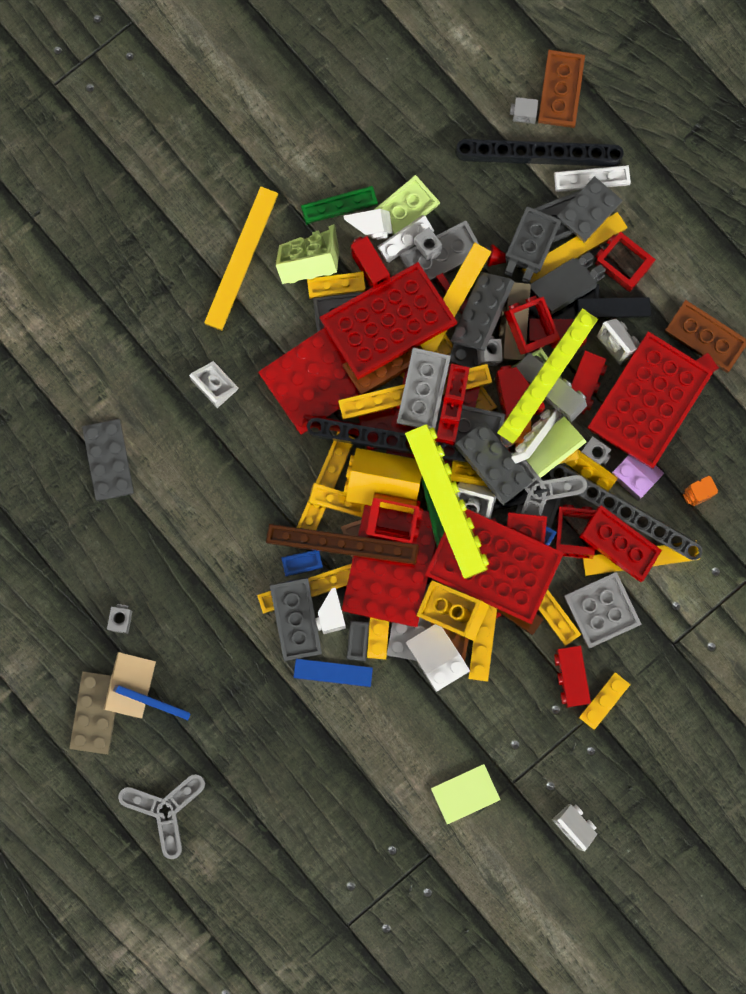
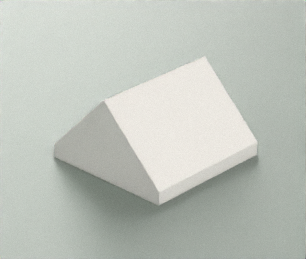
[189,361,239,408]

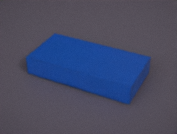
[281,550,323,577]

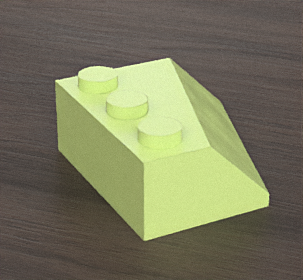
[276,224,339,284]

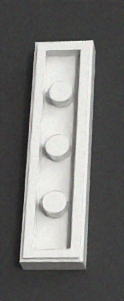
[554,165,631,192]

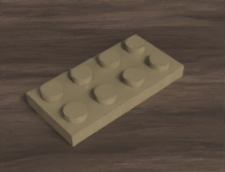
[69,671,116,755]

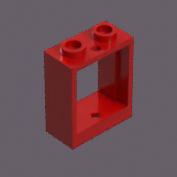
[595,231,656,292]
[351,236,390,288]
[504,295,560,355]
[366,492,423,543]
[554,505,596,559]

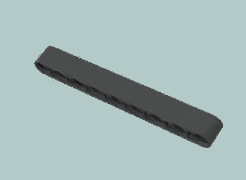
[550,464,702,560]

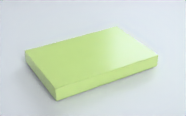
[374,175,440,235]
[526,416,586,478]
[431,764,500,824]

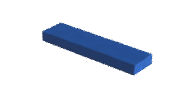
[294,659,373,687]
[113,685,190,720]

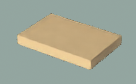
[103,652,156,719]

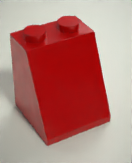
[494,365,545,420]

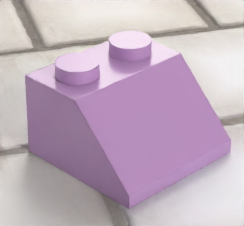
[612,455,664,501]

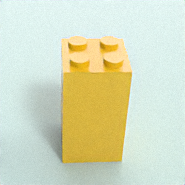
[344,448,422,513]

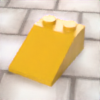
[416,580,490,641]

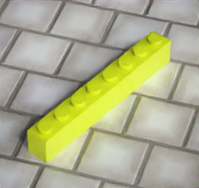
[497,308,598,444]
[405,424,489,579]

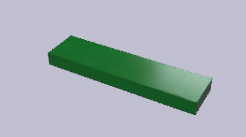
[301,186,378,225]

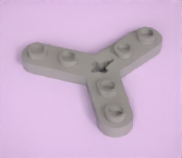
[511,452,587,516]
[118,774,205,859]

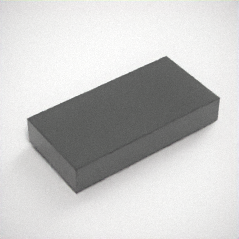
[347,621,370,661]

